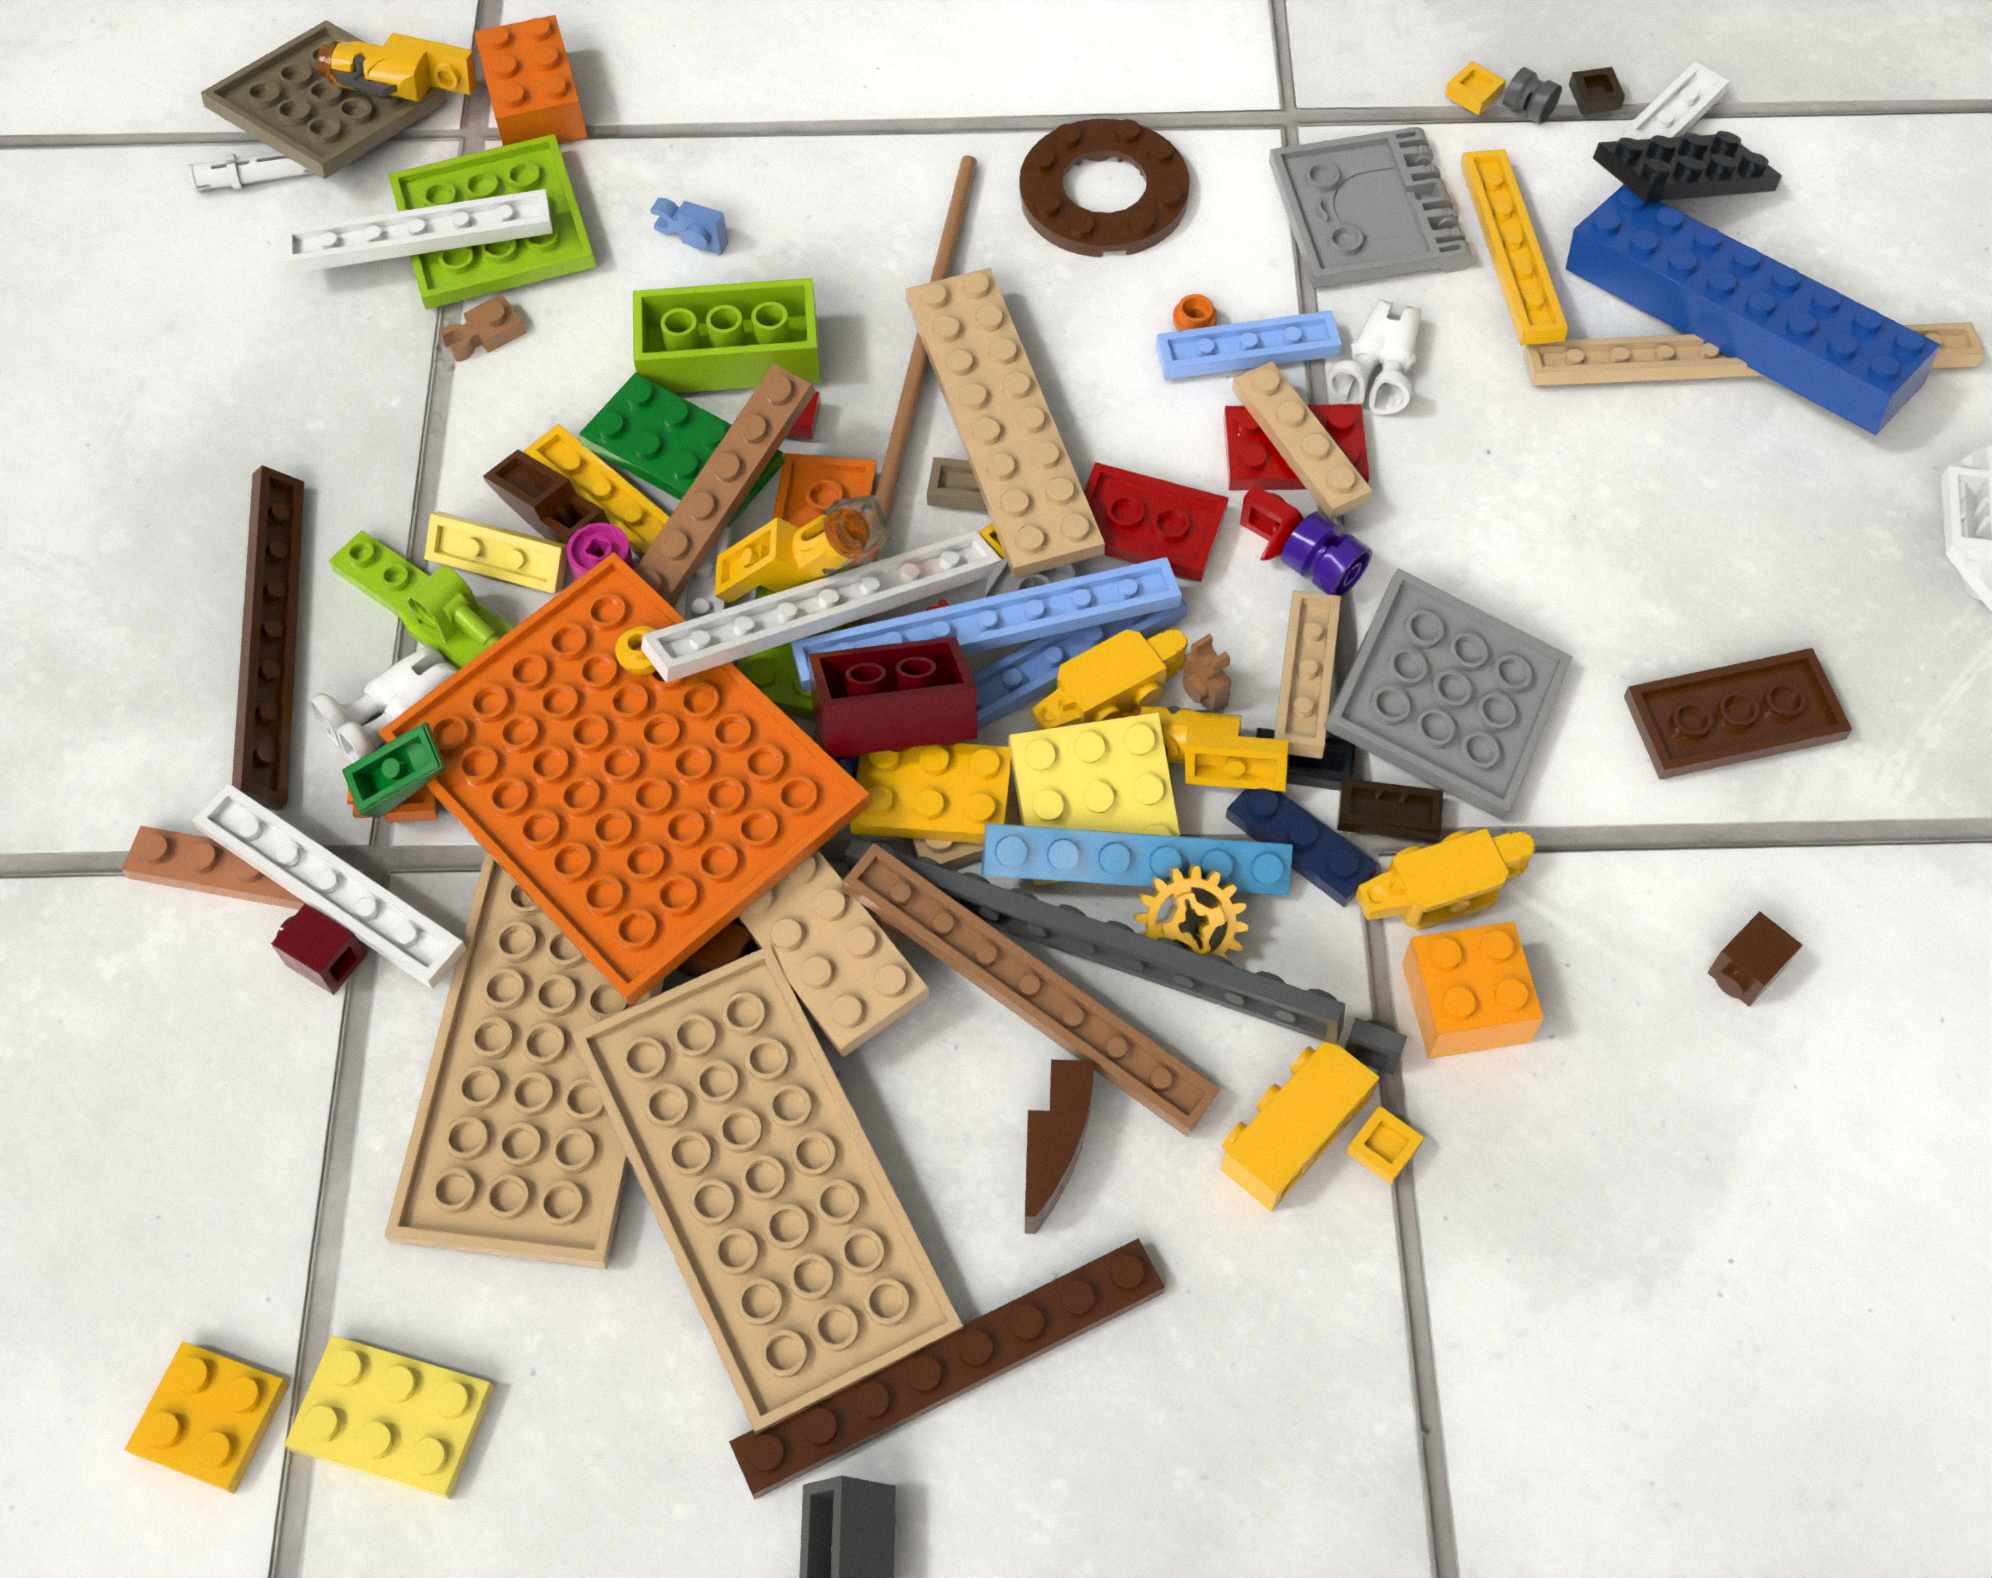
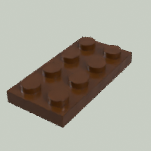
[1624,648,1852,780]

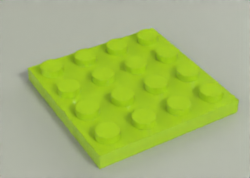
[388,134,596,310]

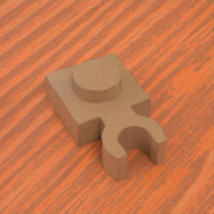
[439,294,526,362]
[1182,634,1232,713]

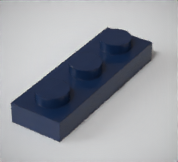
[1225,788,1378,908]

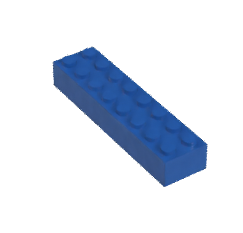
[1565,185,1941,435]

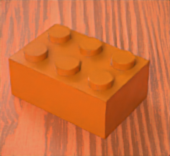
[474,15,588,146]

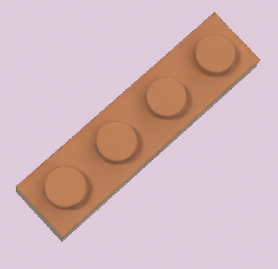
[121,826,314,910]

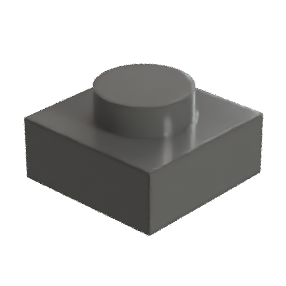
[1345,1018,1407,1075]

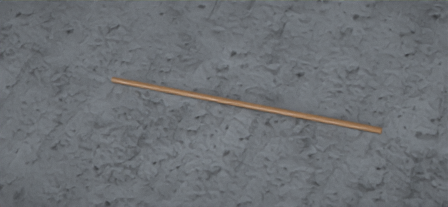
[813,155,978,750]

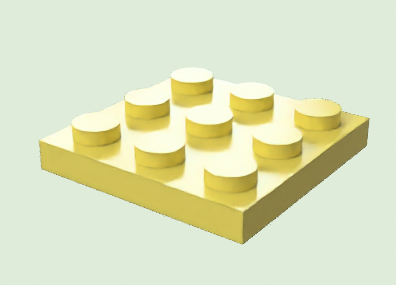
[1008,712,1180,887]

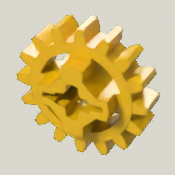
[1133,865,1248,959]

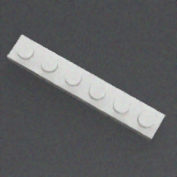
[282,189,553,274]
[192,783,467,990]

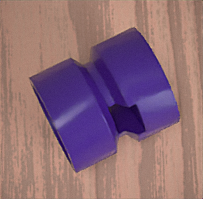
[1281,511,1372,597]

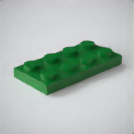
[578,373,784,527]

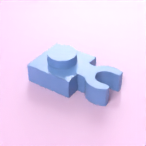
[650,198,728,255]

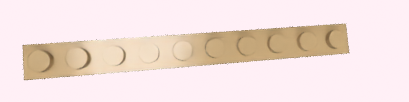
[1523,322,1985,386]

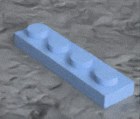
[1156,310,1342,380]

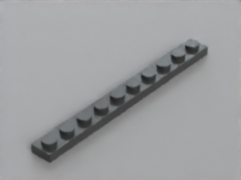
[845,838,1345,1045]

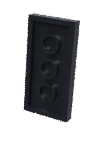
[1593,131,1782,202]

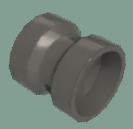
[1503,67,1562,125]

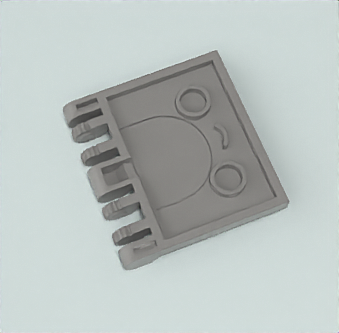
[1269,127,1474,288]

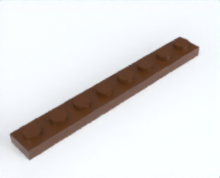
[232,465,304,811]
[729,1238,1165,1500]

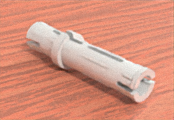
[187,151,314,192]

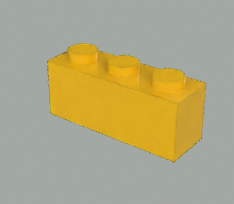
[1221,1041,1380,1212]

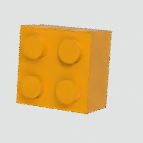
[1402,921,1544,1059]

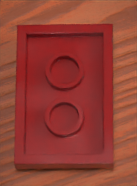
[1223,404,1369,491]
[1083,462,1229,582]

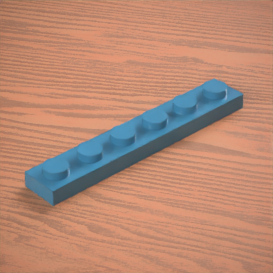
[981,823,1293,896]

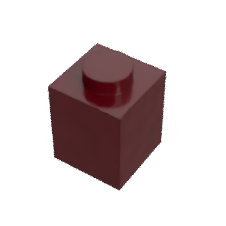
[271,904,367,995]

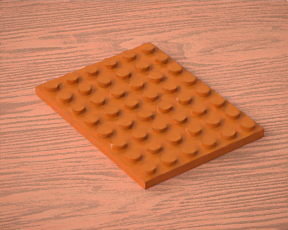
[378,552,872,1006]

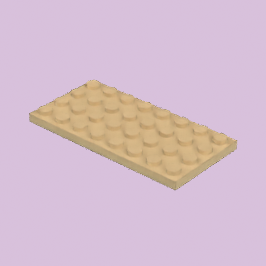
[384,852,669,1269]
[572,945,963,1435]

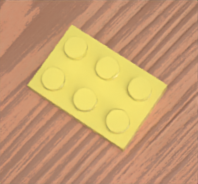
[284,1335,494,1500]

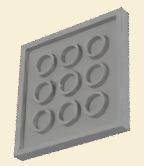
[1324,568,1573,820]

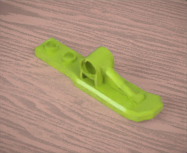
[329,530,515,670]

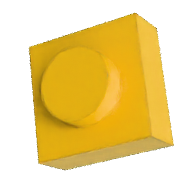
[1445,61,1506,116]
[1346,1105,1425,1185]

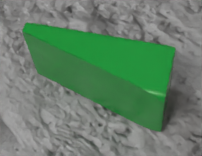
[342,722,447,818]

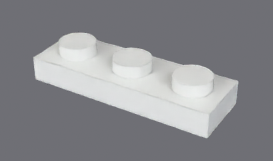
[1621,61,1730,140]

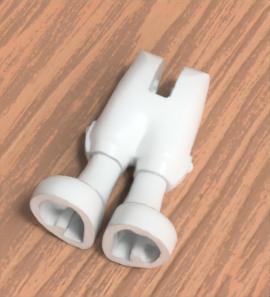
[1327,299,1422,415]
[308,645,457,763]

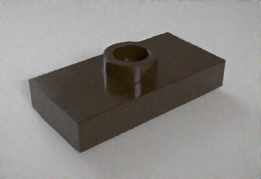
[1337,778,1443,843]

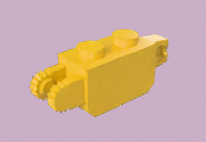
[1031,628,1188,730]
[1356,828,1536,930]

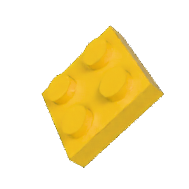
[124,1341,289,1494]

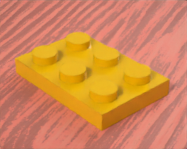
[850,743,1012,844]

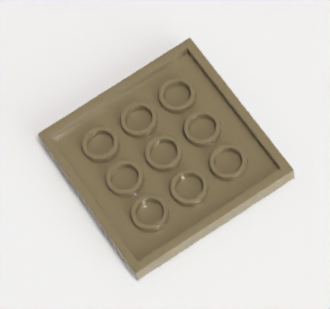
[201,20,447,179]

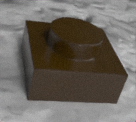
[1569,67,1625,115]

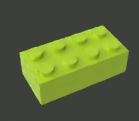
[633,278,821,393]

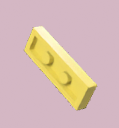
[424,511,567,594]

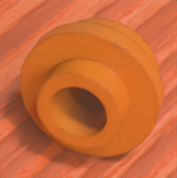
[1173,294,1217,331]

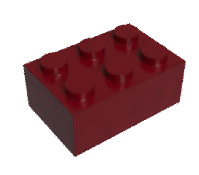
[808,636,977,758]

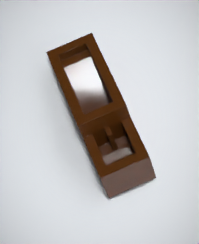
[483,449,610,545]
[1025,1059,1094,1234]

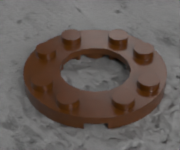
[1019,119,1190,257]

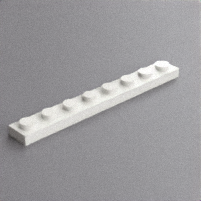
[641,530,1002,683]

